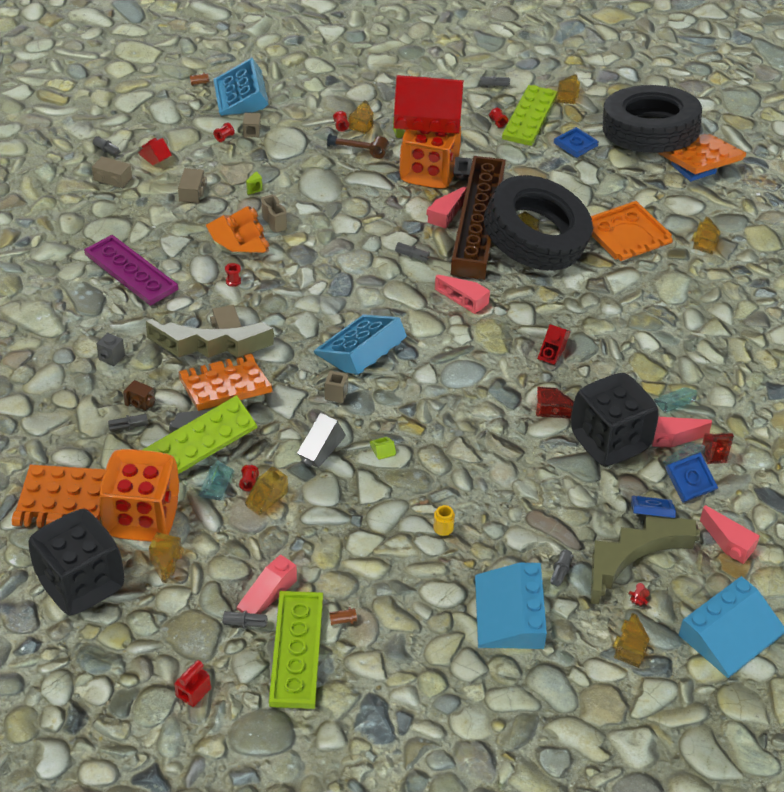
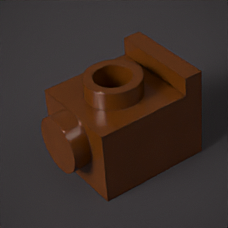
[123,380,155,411]

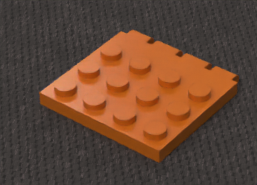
[658,134,747,174]
[591,201,673,261]

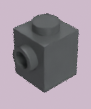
[454,157,472,180]
[96,333,125,366]

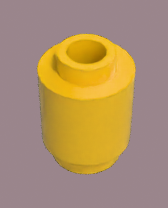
[433,505,455,536]

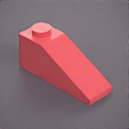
[426,187,467,228]
[435,274,490,314]
[652,417,712,448]
[700,505,760,564]
[237,554,297,614]

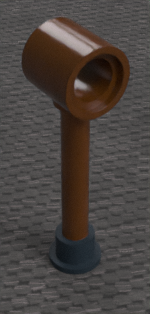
[327,134,389,159]

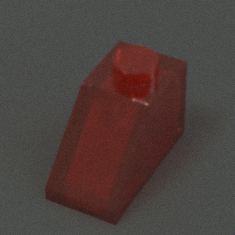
[536,387,574,419]
[701,432,734,464]

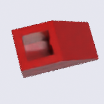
[138,138,172,165]
[537,324,570,365]

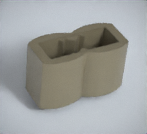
[261,194,287,233]

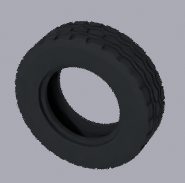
[602,85,702,153]
[484,175,593,271]

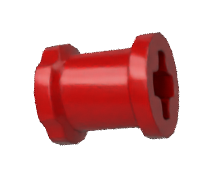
[489,108,509,128]
[333,111,349,132]
[213,122,235,142]
[225,263,241,287]
[239,465,259,492]

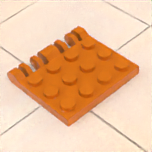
[178,353,273,411]
[12,464,105,528]

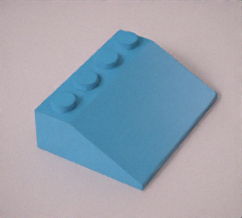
[213,57,269,116]
[314,314,407,375]
[475,562,547,649]
[679,576,784,678]

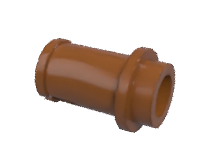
[190,72,209,85]
[329,607,357,626]

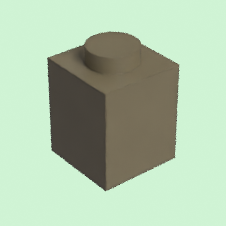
[243,113,261,138]
[325,370,348,403]

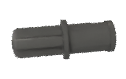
[480,75,510,87]
[93,136,121,157]
[395,242,430,263]
[108,413,148,431]
[550,550,574,587]
[223,611,268,628]

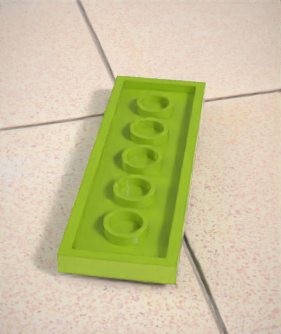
[502,85,558,146]
[143,395,258,474]
[269,591,323,709]

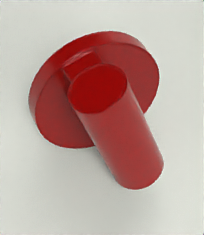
[628,583,650,607]

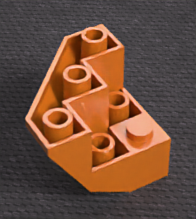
[206,206,270,253]

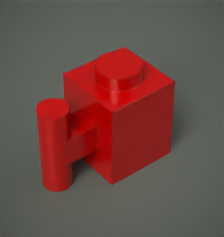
[174,660,211,707]

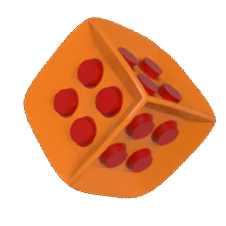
[400,125,461,189]
[99,449,179,542]

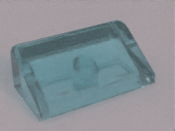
[654,387,698,413]
[663,443,706,466]
[198,460,234,501]

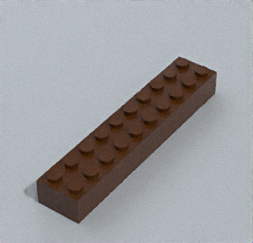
[450,156,506,280]

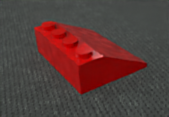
[393,75,464,134]

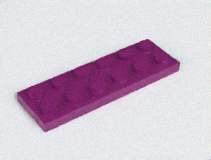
[84,235,179,306]

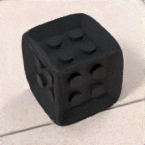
[571,373,659,466]
[28,509,125,616]

